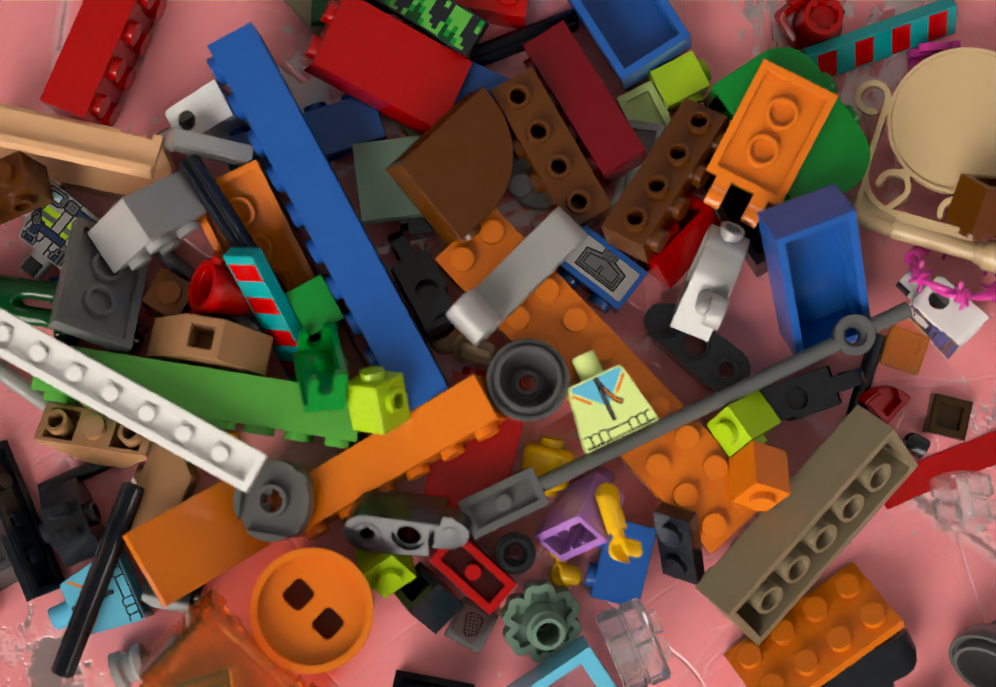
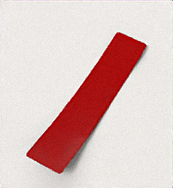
[884,431,996,509]

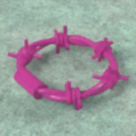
[904,245,996,310]

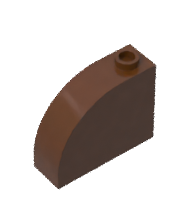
[385,87,513,243]

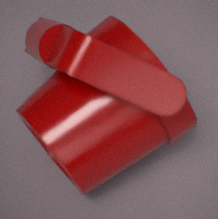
[774,0,845,50]
[188,250,250,317]

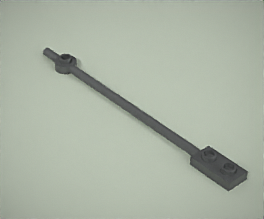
[458,302,912,539]

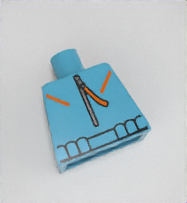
[48,547,154,635]

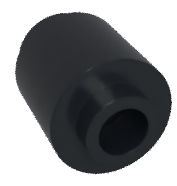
[495,532,536,574]

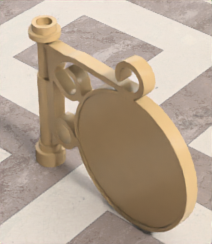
[848,47,996,274]

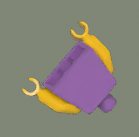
[533,466,642,587]

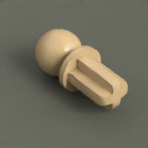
[430,327,497,366]

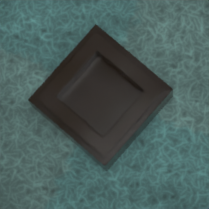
[922,393,973,441]

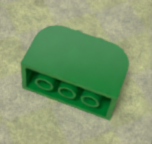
[703,47,870,206]

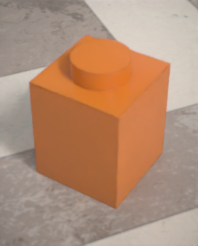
[729,440,791,512]

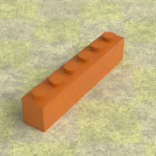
[270,374,508,541]

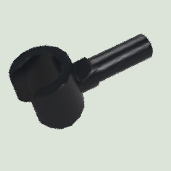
[902,433,931,459]

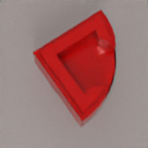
[857,385,912,424]

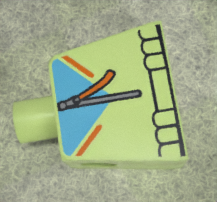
[567,350,659,454]

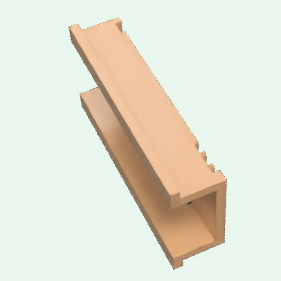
[0,103,176,199]

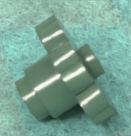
[500,579,582,663]

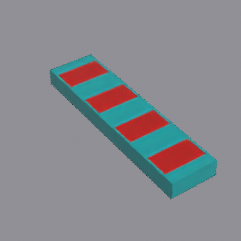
[803,0,957,77]
[223,247,309,382]

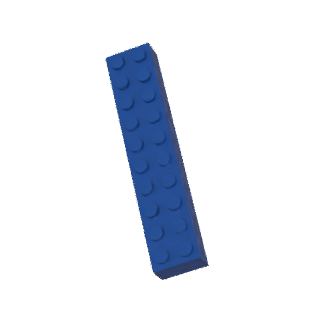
[206,22,449,411]

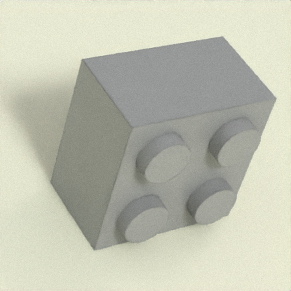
[87,171,207,274]

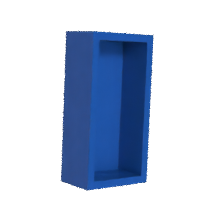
[567,0,692,91]
[757,183,871,355]

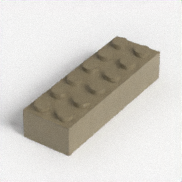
[695,405,919,646]

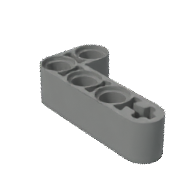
[446,206,588,348]

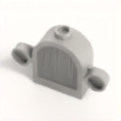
[670,221,750,342]

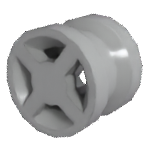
[108,642,154,687]

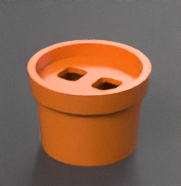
[249,547,374,674]

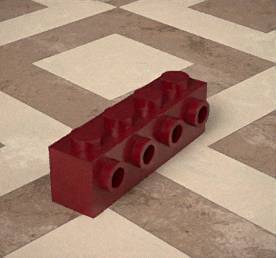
[523,20,647,185]

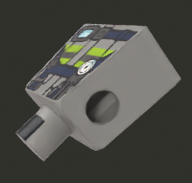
[19,180,101,281]

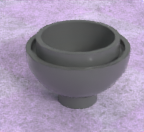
[487,339,569,422]
[948,620,996,687]

